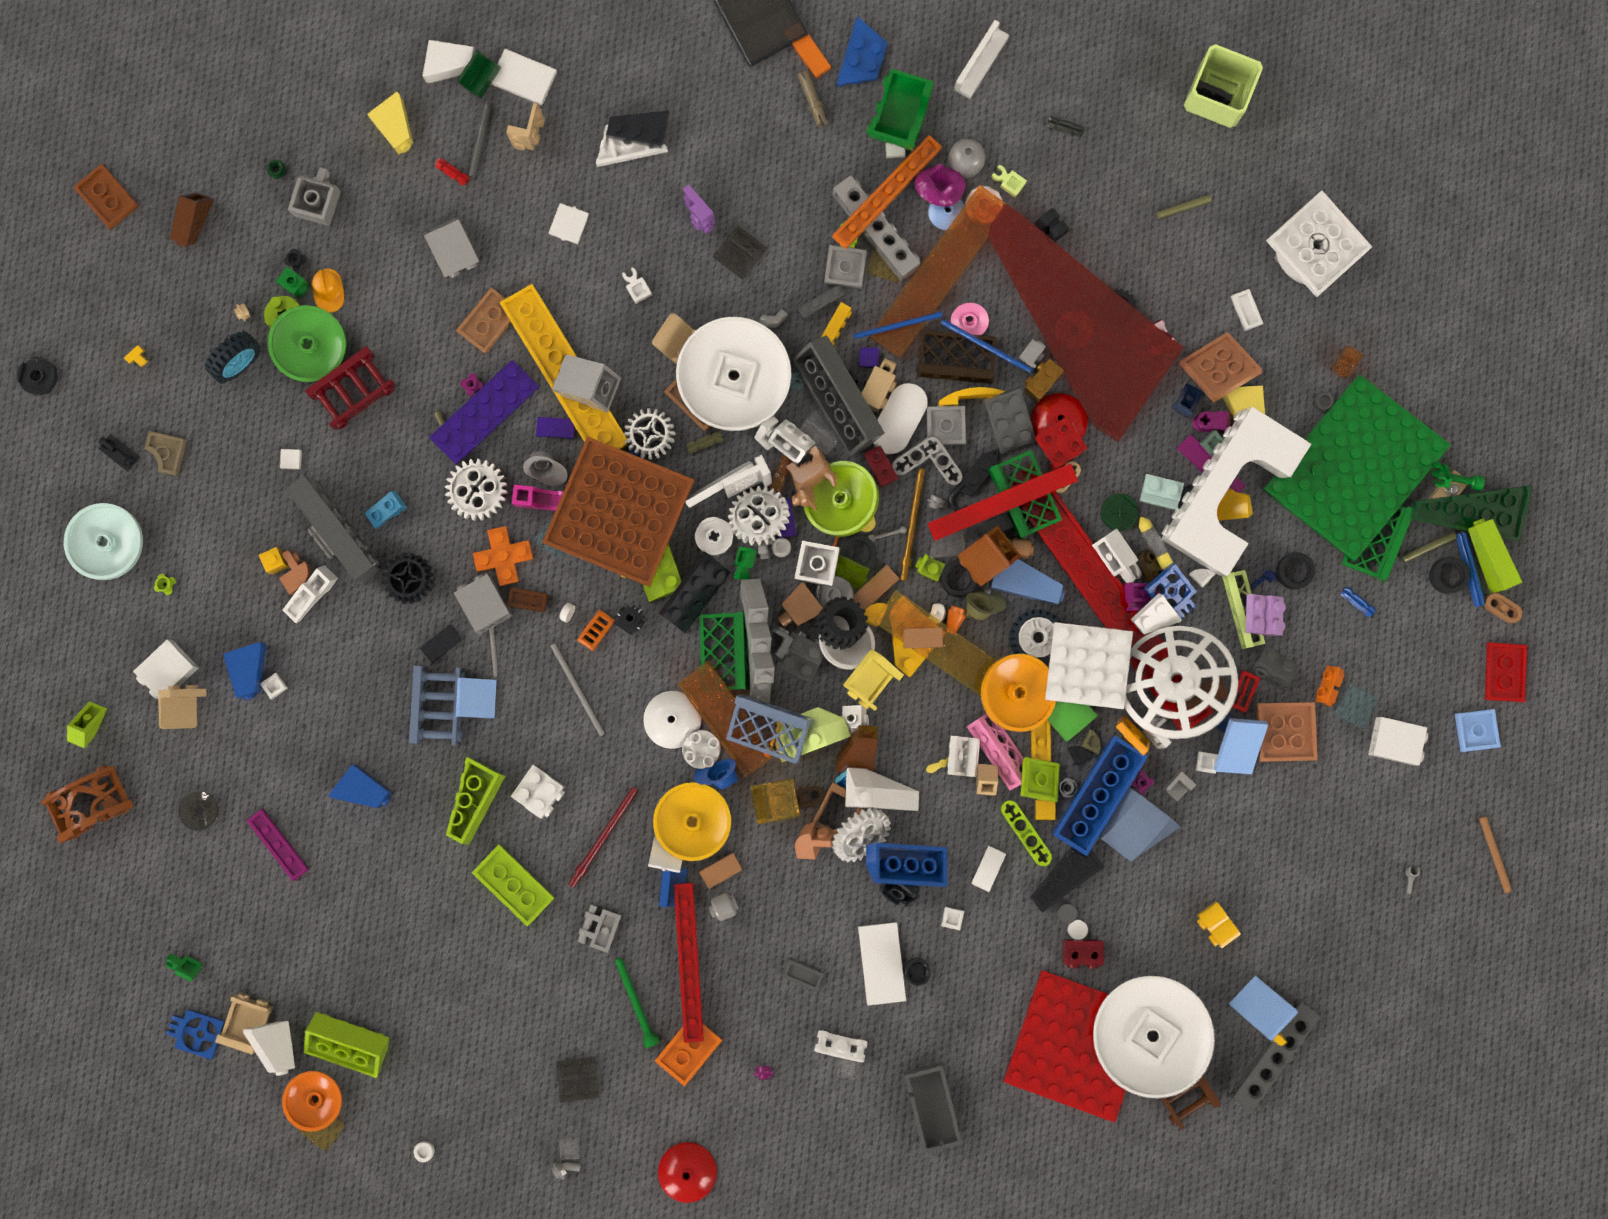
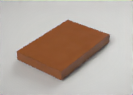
[73,163,139,230]

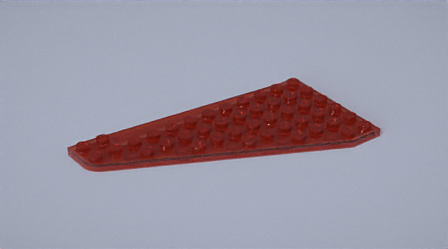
[989,204,1184,442]

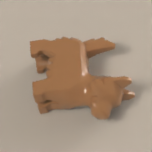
[786,446,838,511]

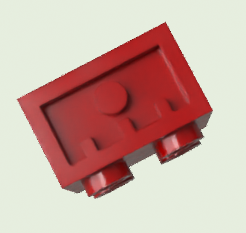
[1035,417,1088,471]

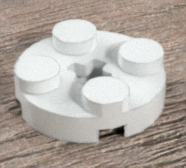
[695,517,733,556]

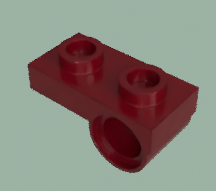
[864,445,898,488]

